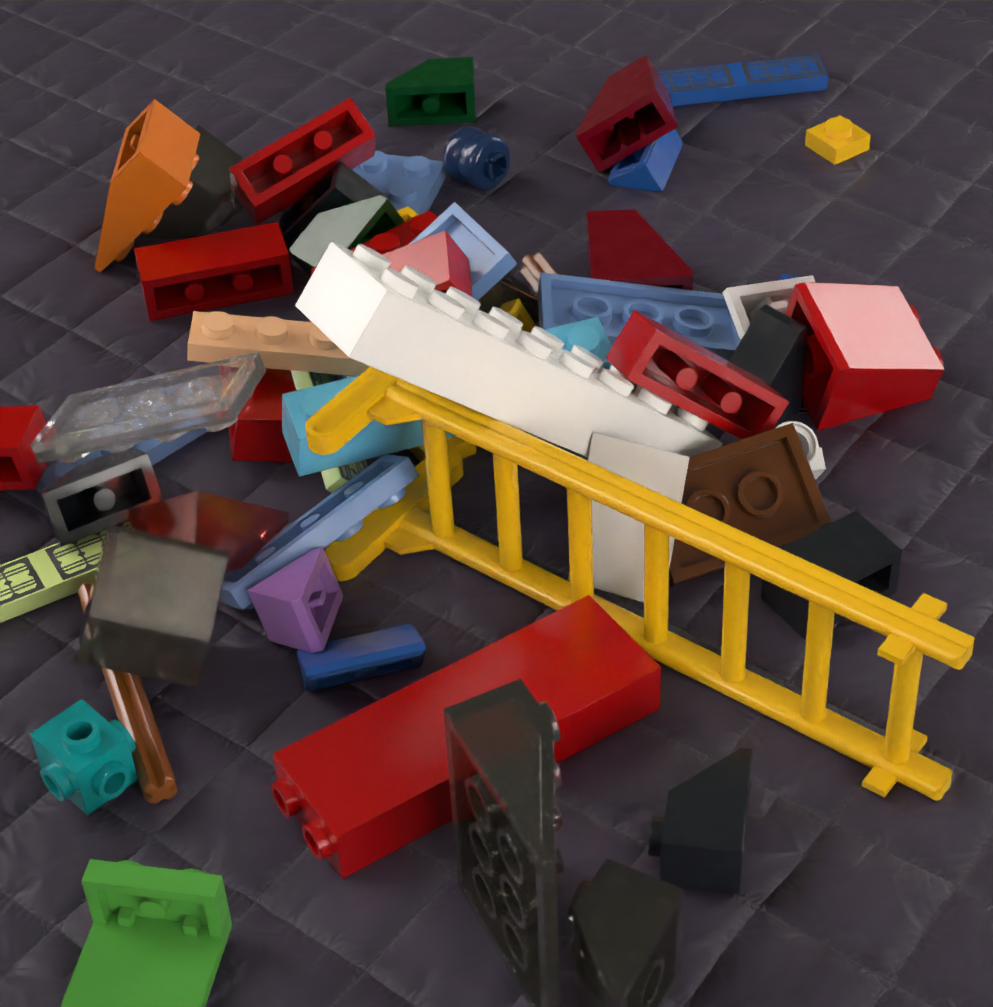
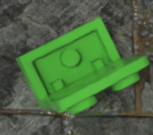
[61,859,232,1007]

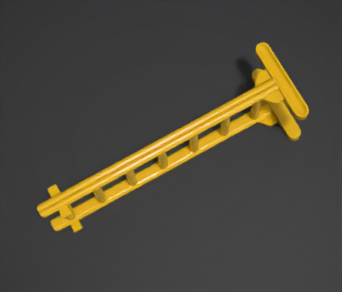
[305,366,975,801]

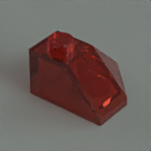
[129,491,289,583]

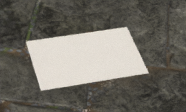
[568,432,690,602]

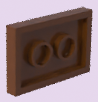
[669,423,832,587]

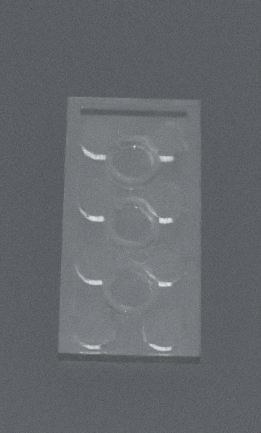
[30,352,266,464]

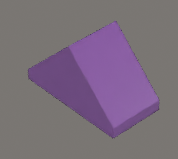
[247,546,344,653]

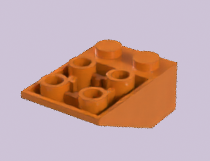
[94,99,200,273]

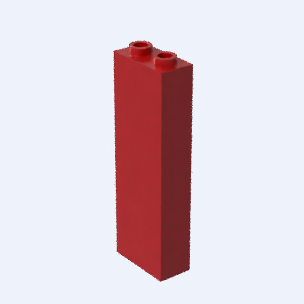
[270,595,661,879]

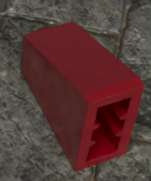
[575,54,678,173]
[587,209,693,290]

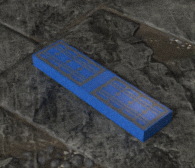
[657,54,828,106]

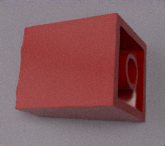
[785,282,945,431]

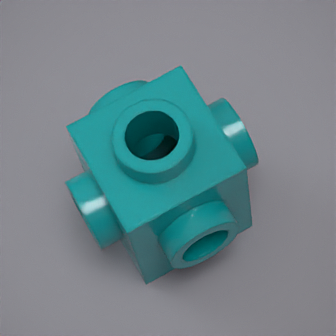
[30,699,138,816]

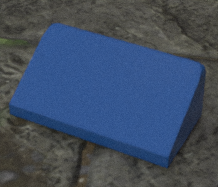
[608,129,683,191]
[297,624,426,693]

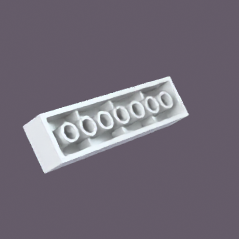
[295,241,723,457]

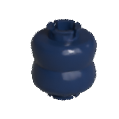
[443,127,510,191]

